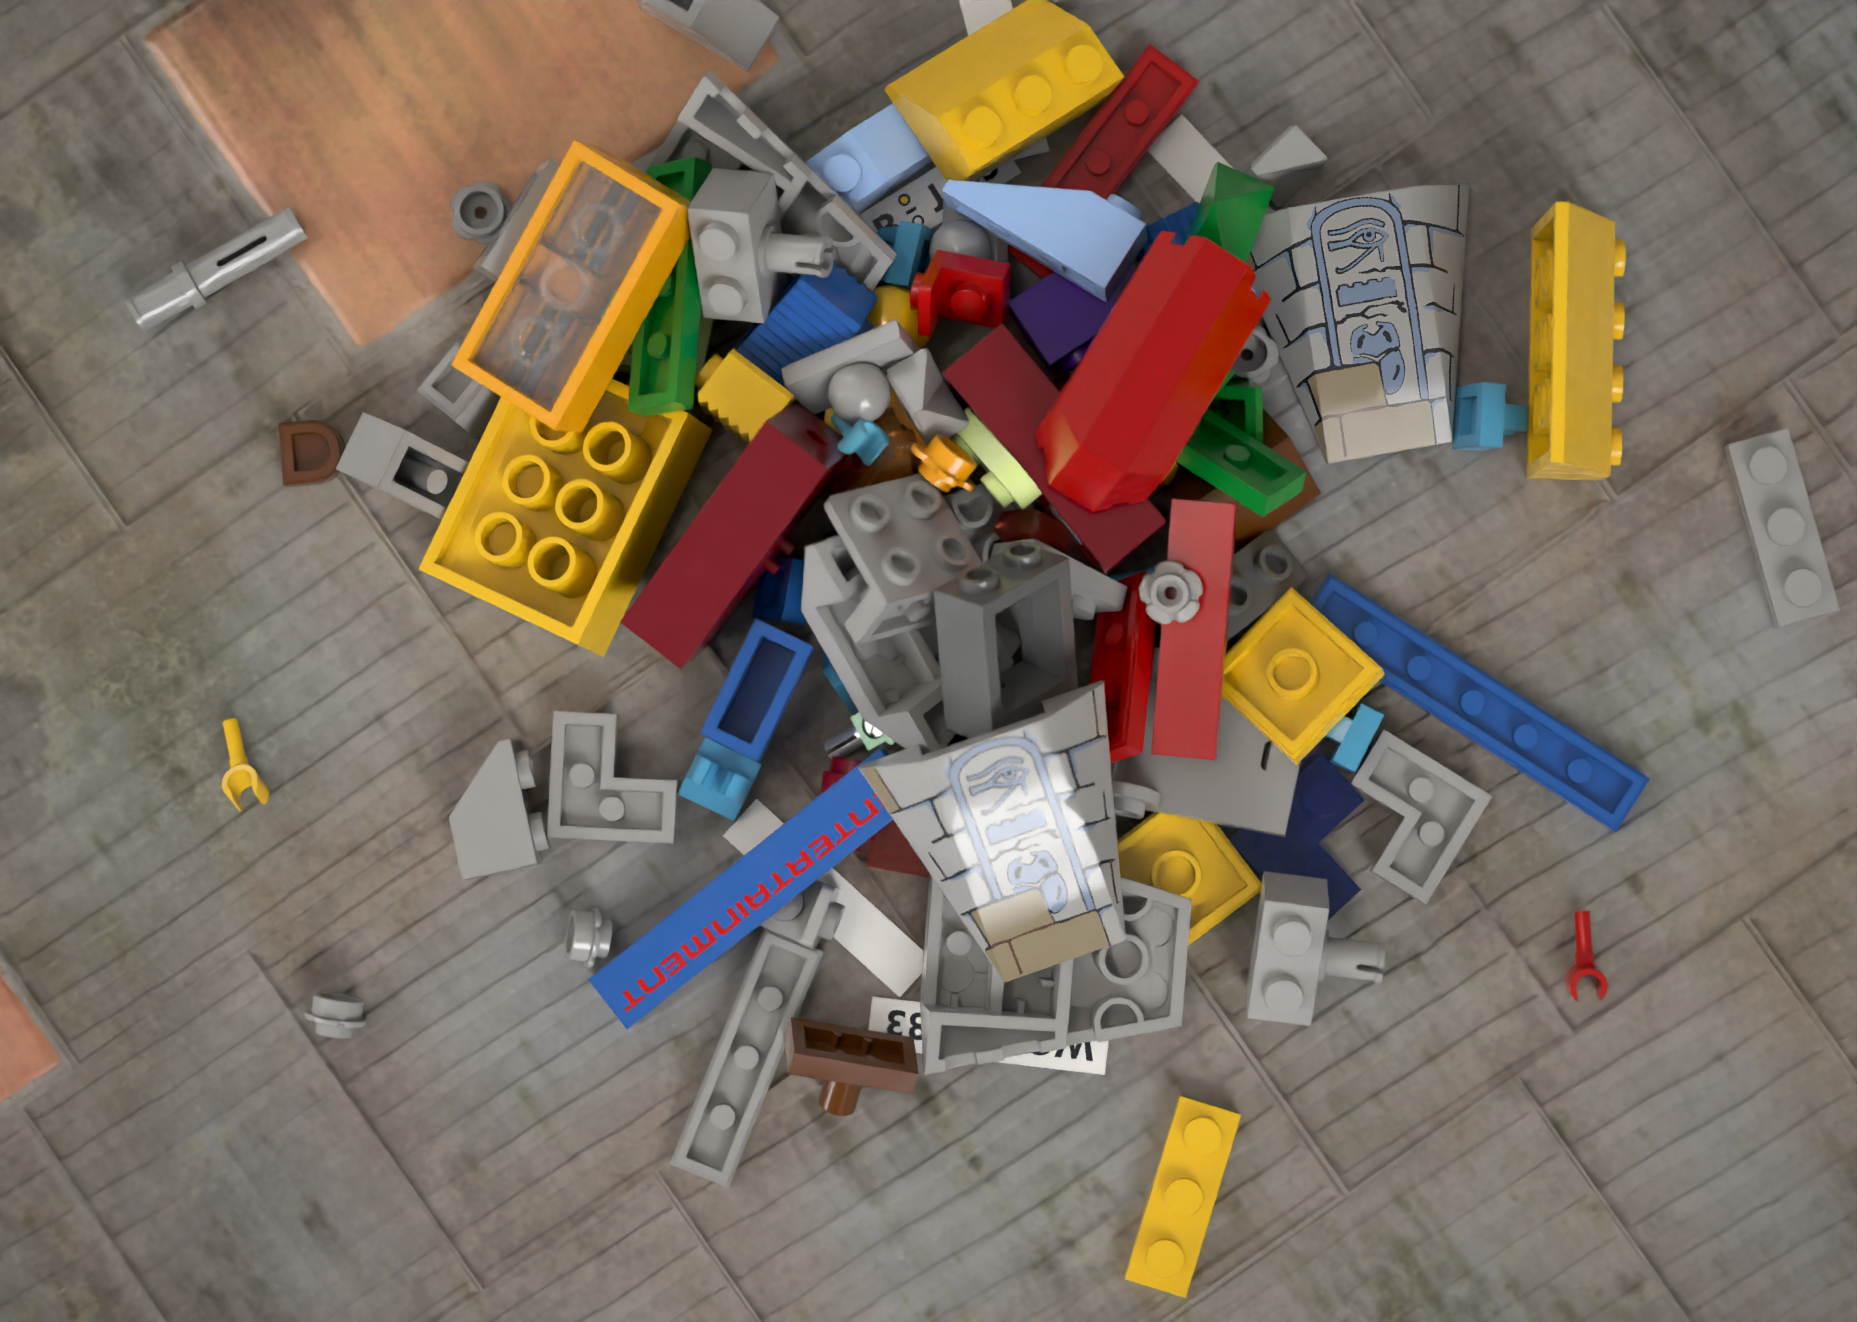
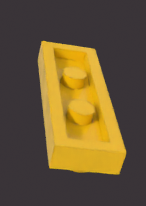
[1124,1095,1241,1298]

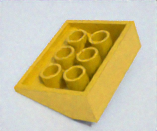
[1526,202,1626,481]
[418,379,712,658]

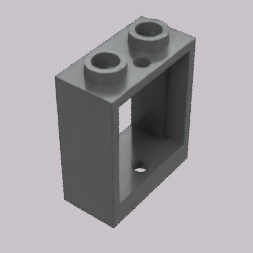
[934,542,1078,738]

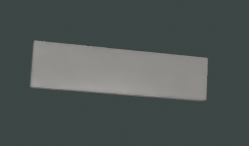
[670,928,824,1188]

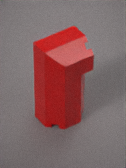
[1035,230,1271,512]

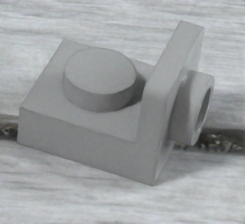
[759,880,845,948]

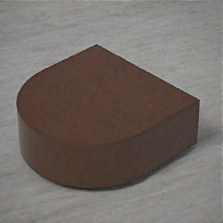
[278,420,346,487]

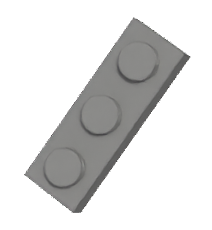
[1724,428,1840,628]

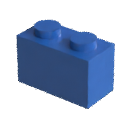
[700,618,815,763]

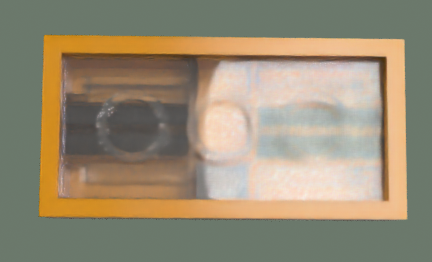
[451,140,691,432]

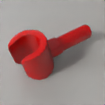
[1565,911,1608,1001]

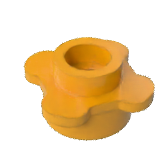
[910,434,977,492]

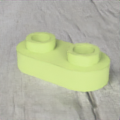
[950,408,1042,510]

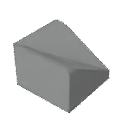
[1247,125,1328,208]
[886,348,969,446]

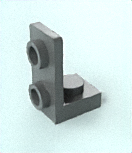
[1160,529,1307,641]

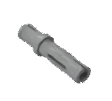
[125,206,309,332]

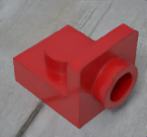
[909,250,1010,337]

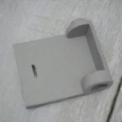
[1111,647,1301,837]

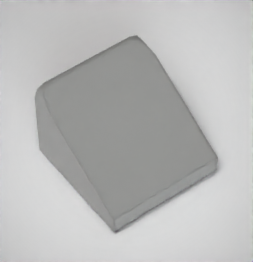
[417,342,501,438]

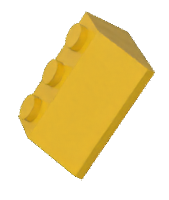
[884,0,1124,182]

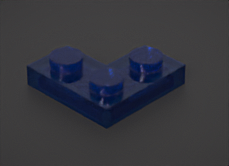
[1228,753,1364,921]

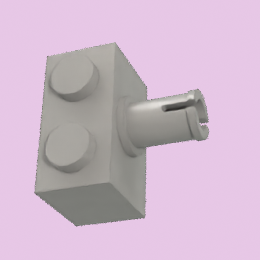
[687,168,834,323]
[1246,871,1386,1026]

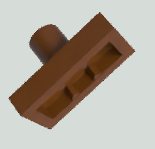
[785,1017,919,1116]

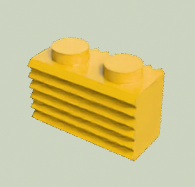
[695,349,796,446]

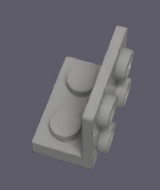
[823,473,982,645]

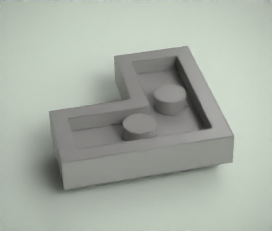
[547,711,678,844]
[1349,730,1492,904]

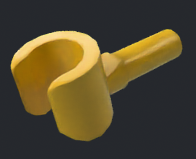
[221,718,269,811]

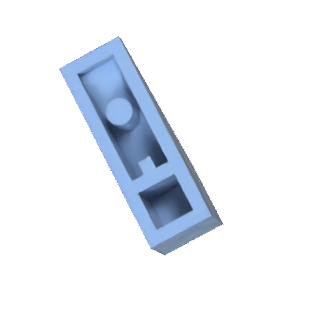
[806,104,932,213]
[941,180,1147,303]

